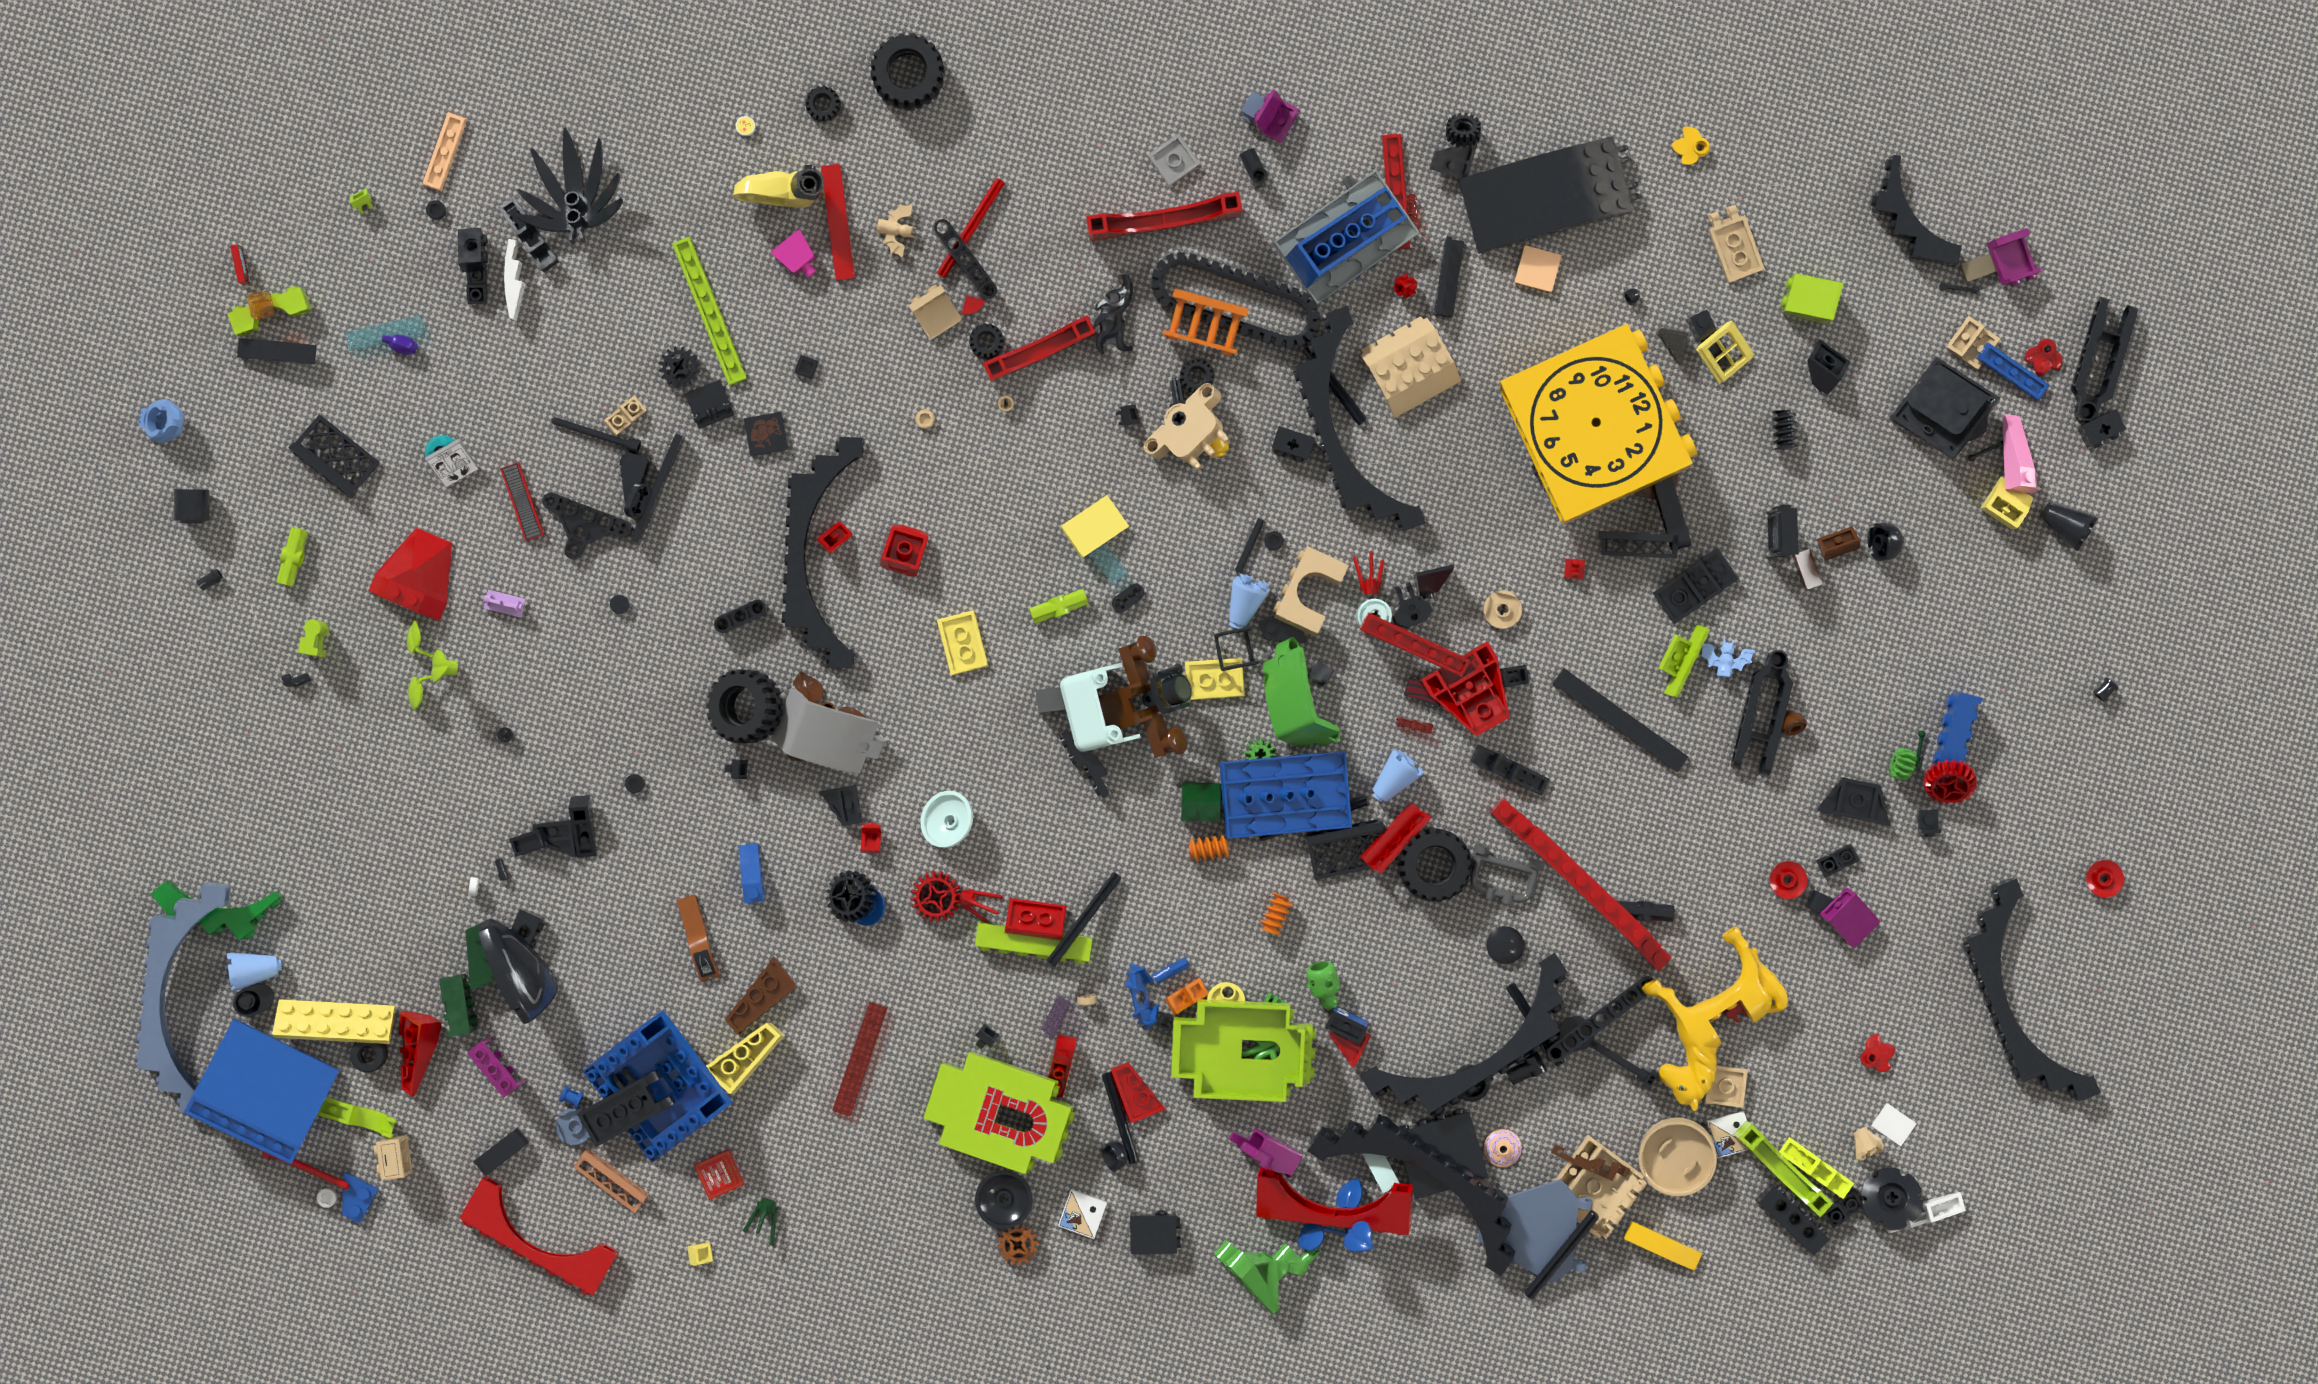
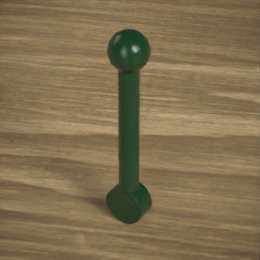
[1914,730,1926,770]

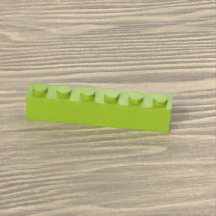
[975,922,1093,964]

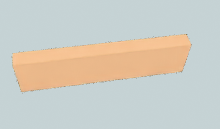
[422,112,467,192]

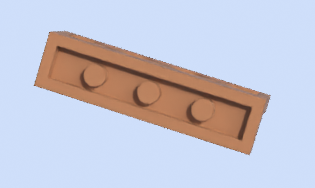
[574,1148,649,1213]

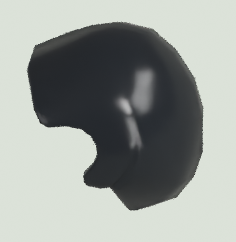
[1101,1141,1128,1172]

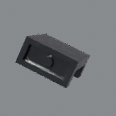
[1130,1212,1181,1254]

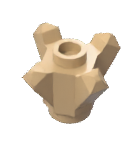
[1853,1127,1884,1161]

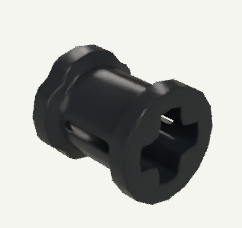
[2093,677,2119,703]

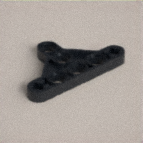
[542,492,633,560]

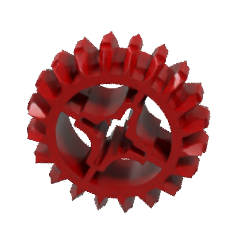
[1924,759,1977,805]
[910,871,962,923]

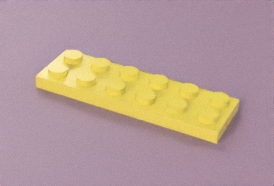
[272,1000,396,1044]

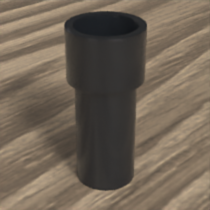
[495,858,509,881]

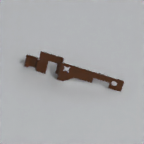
[1551,1144,1630,1181]

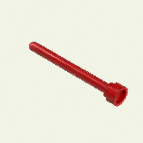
[262,1151,350,1190]

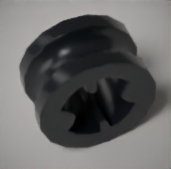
[1158,1013,1174,1031]

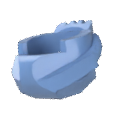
[138,399,185,444]

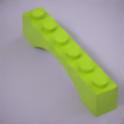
[1733,1121,1833,1217]

